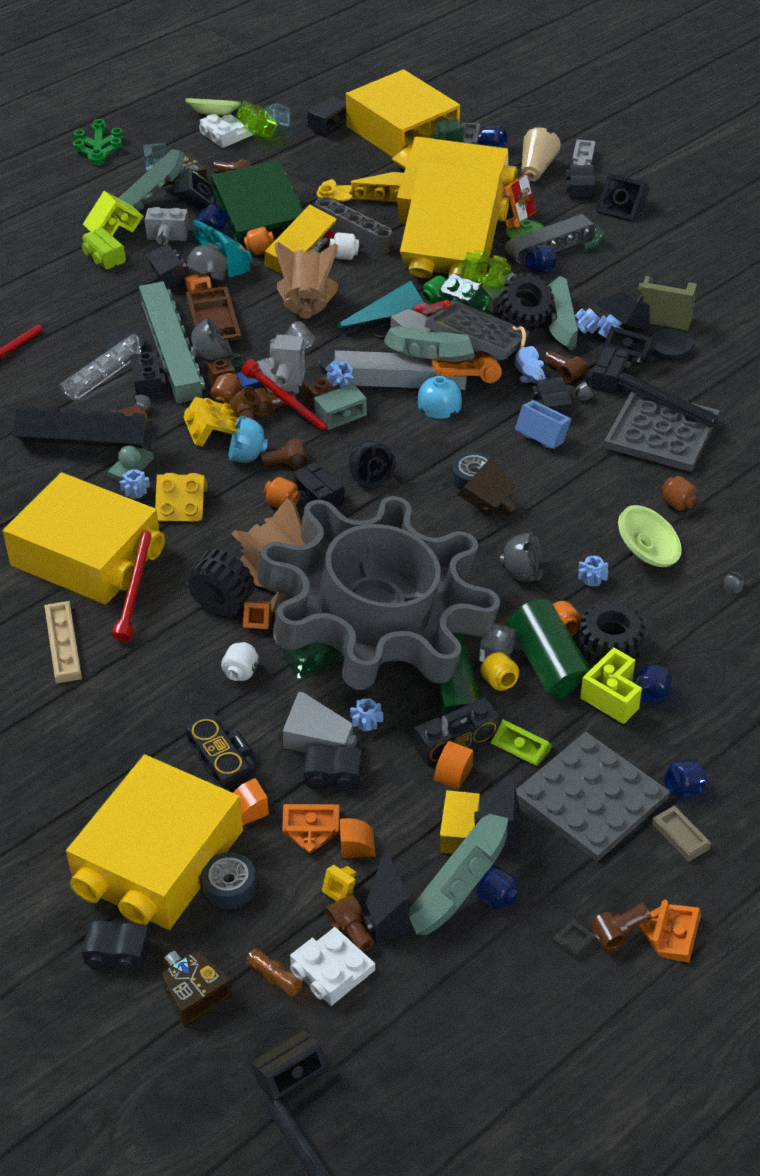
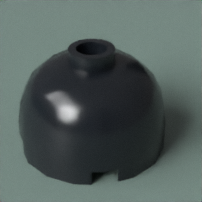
[348,441,396,489]

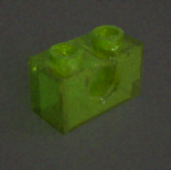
[236,100,278,140]
[460,250,511,290]

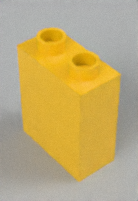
[346,69,460,157]
[397,137,517,224]
[400,161,504,284]
[3,472,165,605]
[66,754,243,930]

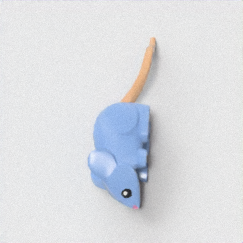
[512,326,546,383]

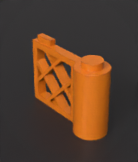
[430,351,502,383]

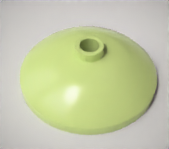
[186,98,241,116]
[618,505,681,567]

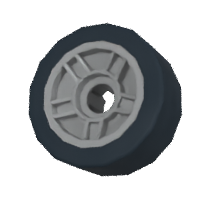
[452,452,490,490]
[201,852,257,909]

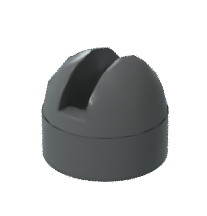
[575,381,594,401]
[134,395,151,412]
[723,572,744,594]

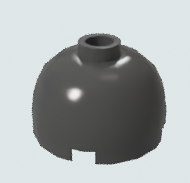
[186,243,228,280]
[191,318,232,362]
[500,532,543,582]

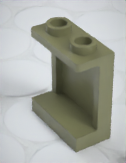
[638,276,697,330]

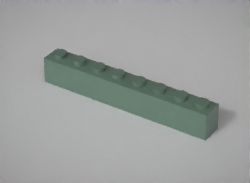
[139,281,205,404]

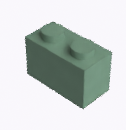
[314,384,367,430]

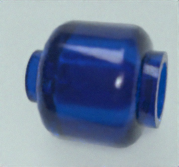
[478,125,507,148]
[197,204,227,231]
[526,244,557,272]
[635,664,672,703]
[664,759,707,797]
[475,865,519,909]

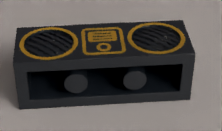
[415,697,498,766]
[185,714,255,793]

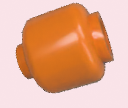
[244,227,275,256]
[263,477,300,509]
[553,601,581,636]

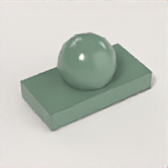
[107,445,154,482]

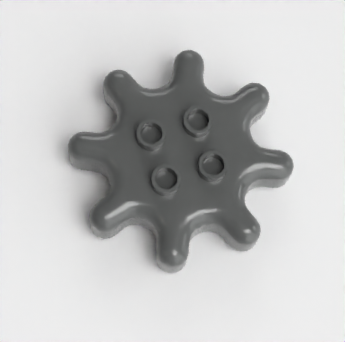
[257,496,500,690]

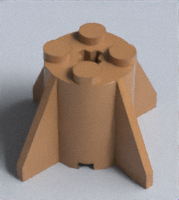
[275,242,338,319]
[232,498,306,587]

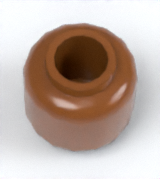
[211,373,243,404]
[661,476,698,511]

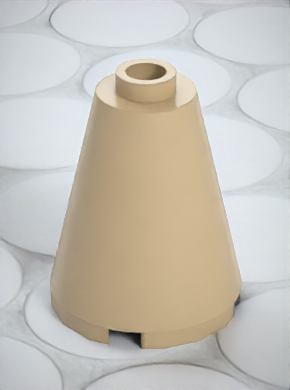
[521,128,561,181]

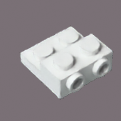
[199,114,252,148]
[290,927,375,1006]

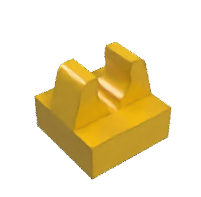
[322,865,357,901]

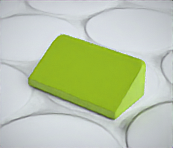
[491,720,553,767]

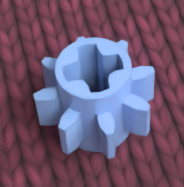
[574,308,600,334]
[597,314,623,339]
[325,359,354,388]
[120,470,150,499]
[578,556,608,586]
[350,698,383,732]

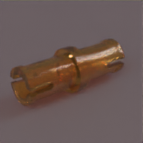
[246,948,302,997]

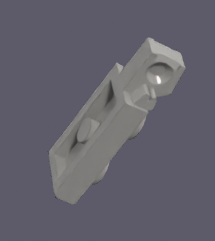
[572,140,595,165]

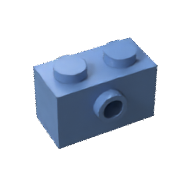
[515,400,571,449]

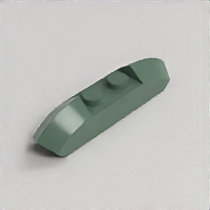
[119,149,184,211]
[547,276,578,351]
[384,326,475,362]
[409,814,508,935]

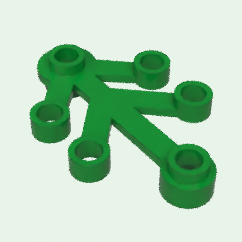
[73,119,123,166]

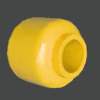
[481,652,519,691]

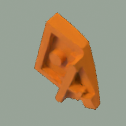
[282,804,340,854]
[639,899,701,963]

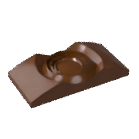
[186,286,242,342]

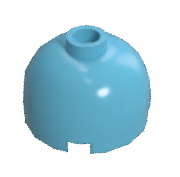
[418,376,462,419]
[229,416,268,463]

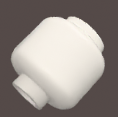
[329,233,359,260]
[221,642,259,681]

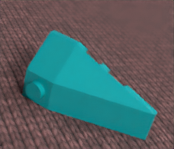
[193,220,252,278]
[336,281,424,329]

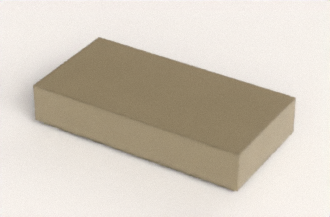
[652,806,711,862]

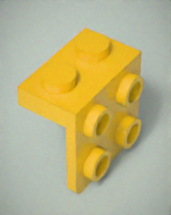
[183,397,239,447]
[155,473,207,522]

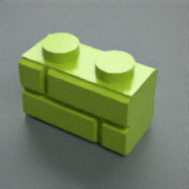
[82,227,126,270]

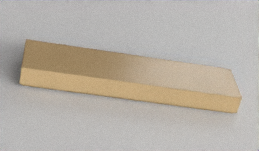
[44,601,82,684]

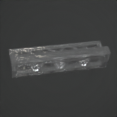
[60,333,141,401]

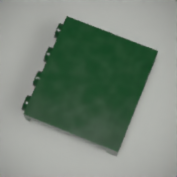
[211,160,304,245]

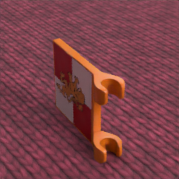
[502,174,536,229]

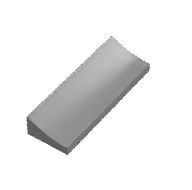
[335,350,467,390]

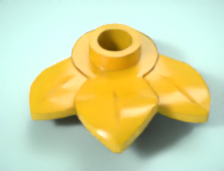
[317,179,352,202]

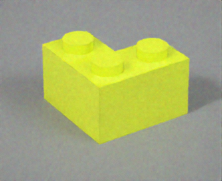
[83,191,143,236]
[581,648,642,724]

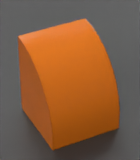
[184,273,212,292]
[243,600,273,629]
[434,741,473,790]
[233,778,269,825]
[340,818,375,859]

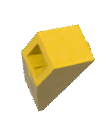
[351,172,404,202]

